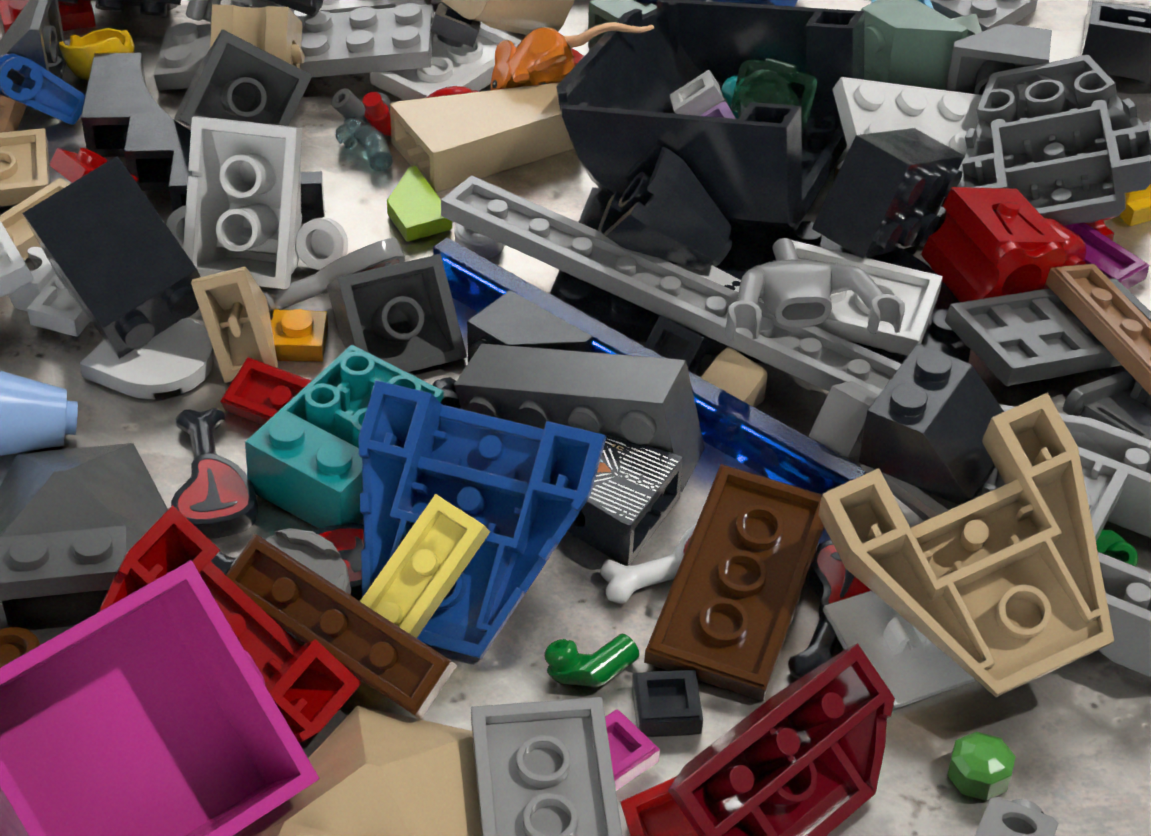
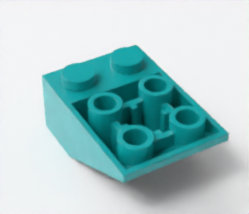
[245,345,444,529]

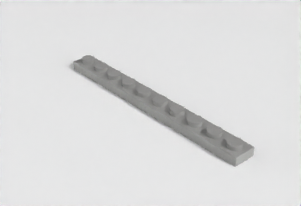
[441,175,902,395]

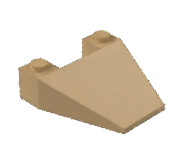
[818,393,1114,697]

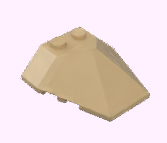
[236,705,482,836]

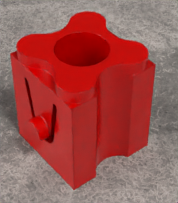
[921,187,1067,302]

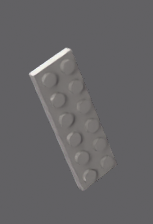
[154,3,434,91]

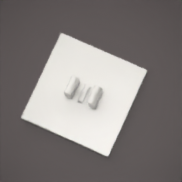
[823,591,977,710]

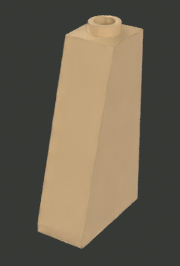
[390,82,574,193]

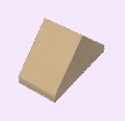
[191,266,278,383]

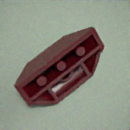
[668,643,895,836]

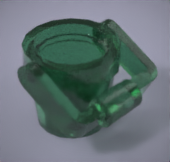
[731,58,817,130]

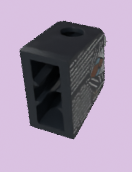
[567,435,683,566]

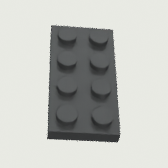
[945,278,1151,386]

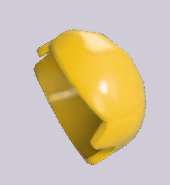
[59,28,134,80]

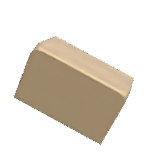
[692,347,767,426]

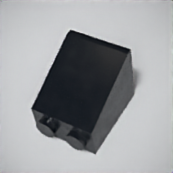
[22,156,201,359]

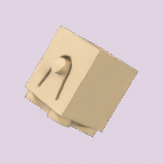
[210,4,305,114]

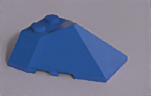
[358,380,607,659]

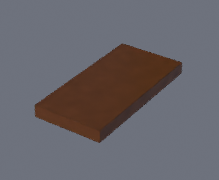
[644,464,825,701]

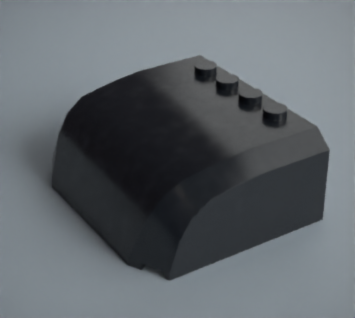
[556,0,865,231]

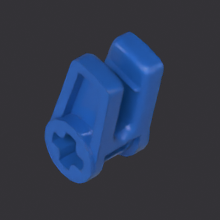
[0,53,86,125]

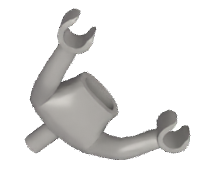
[725,238,905,340]

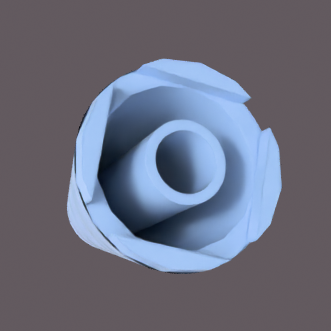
[0,371,78,456]

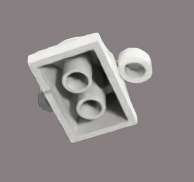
[166,116,349,289]

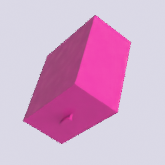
[0,560,320,836]

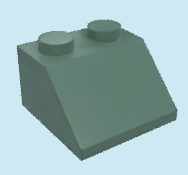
[861,0,968,90]

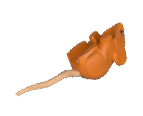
[490,22,654,90]

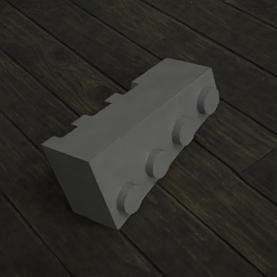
[454,344,705,492]

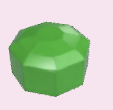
[947,732,1016,800]

